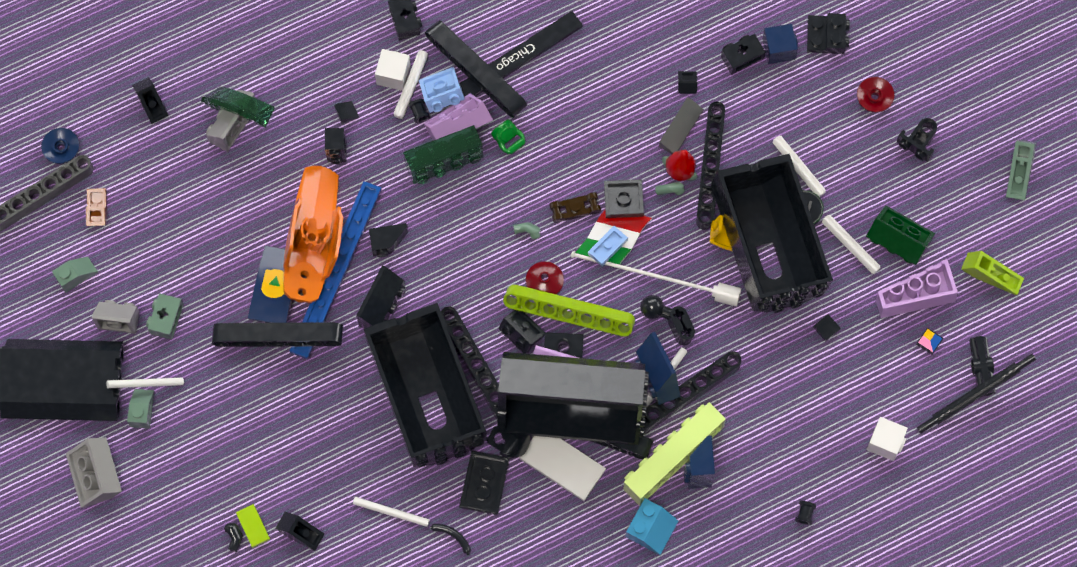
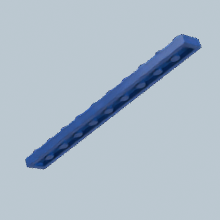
[290,181,382,360]

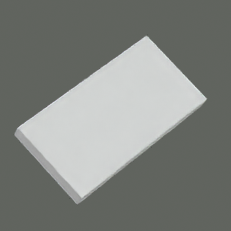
[519,436,606,501]

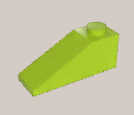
[961,251,1024,295]

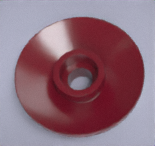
[857,77,895,113]
[526,261,564,295]

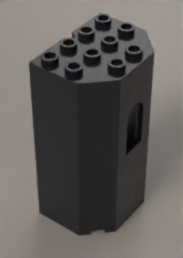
[711,153,833,313]
[364,303,487,468]
[497,352,649,445]

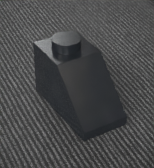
[132,77,168,124]
[369,223,408,257]
[275,512,324,551]

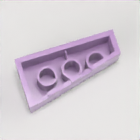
[876,259,958,318]

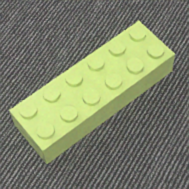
[624,402,726,506]

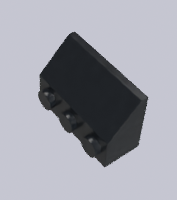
[356,265,406,329]

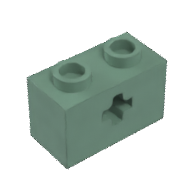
[146,293,184,340]

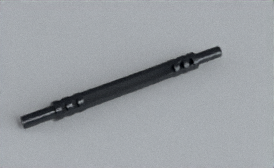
[917,353,1037,433]

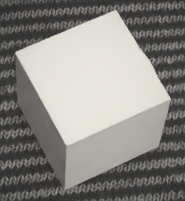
[375,49,411,91]
[866,417,908,461]

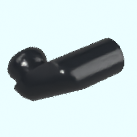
[224,523,243,552]

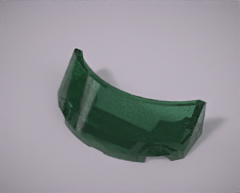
[201,87,275,128]

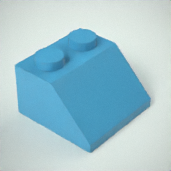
[625,498,679,555]

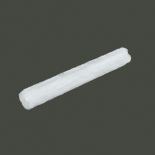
[394,50,428,119]
[773,135,826,197]
[822,215,880,274]

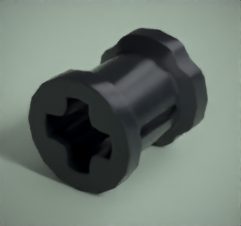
[408,99,430,123]
[795,501,816,525]

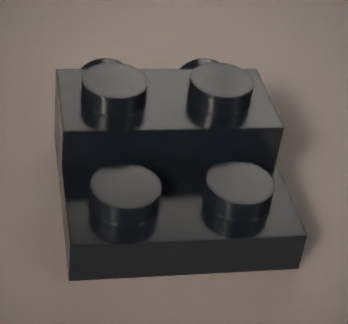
[807,13,850,54]

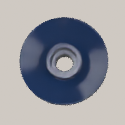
[41,128,79,164]

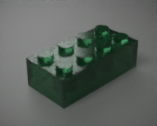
[403,125,483,185]

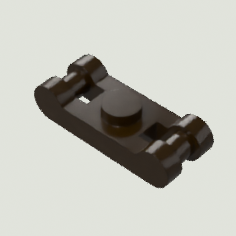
[549,192,601,223]

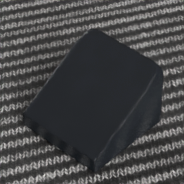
[678,71,697,94]
[334,101,359,125]

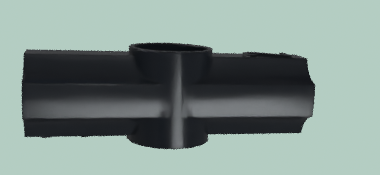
[969,336,996,397]

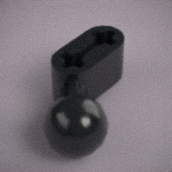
[640,295,695,346]

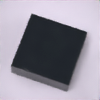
[813,314,841,342]

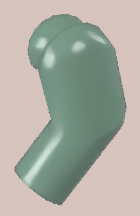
[655,182,685,195]

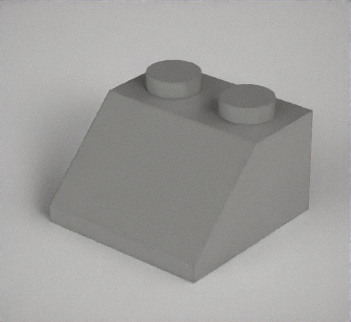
[92,300,140,334]

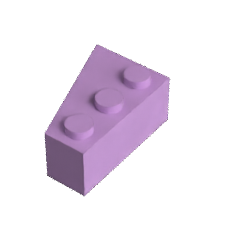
[423,94,493,146]

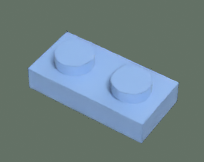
[588,226,628,266]

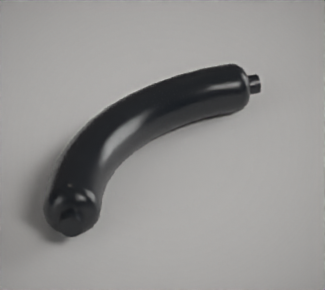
[430,524,471,555]

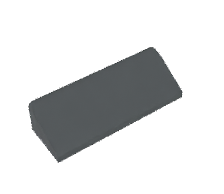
[659,97,704,154]

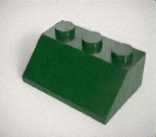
[866,205,936,265]

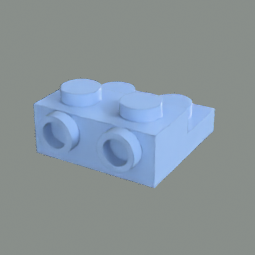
[419,67,465,113]

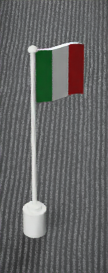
[571,210,742,307]

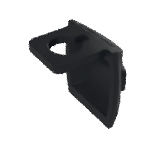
[487,426,530,458]

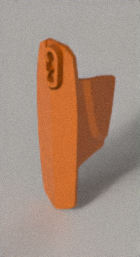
[283,166,343,303]

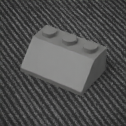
[206,90,258,152]
[66,437,122,508]

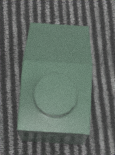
[52,256,98,293]
[127,389,154,429]

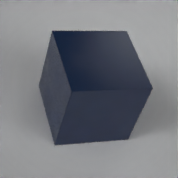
[762,24,798,64]

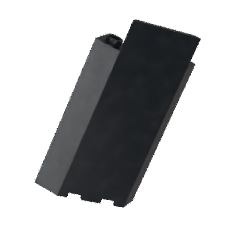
[0,339,124,421]

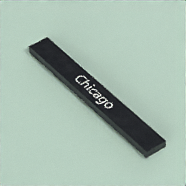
[459,11,583,97]

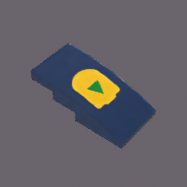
[248,246,293,323]

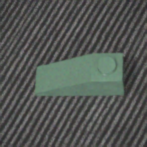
[1006,139,1037,200]

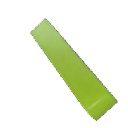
[503,285,635,337]

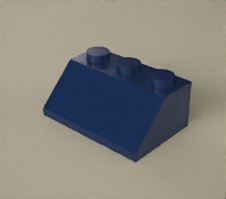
[635,332,681,405]
[683,435,715,489]

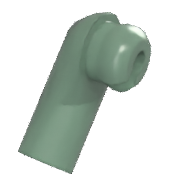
[513,222,541,239]

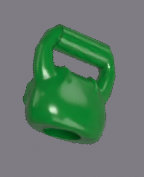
[491,119,526,155]

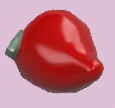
[662,150,697,181]

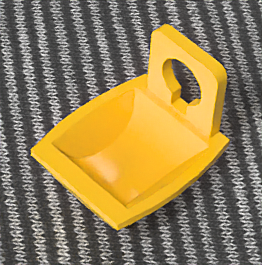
[709,215,732,251]

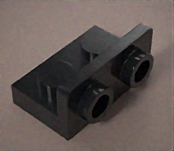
[499,310,545,354]

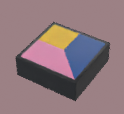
[916,328,943,355]

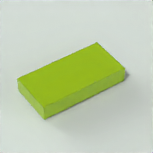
[236,504,270,548]

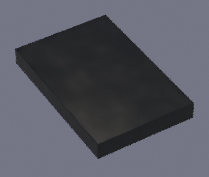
[459,450,510,516]

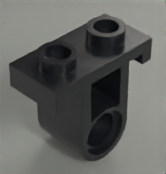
[896,118,937,162]

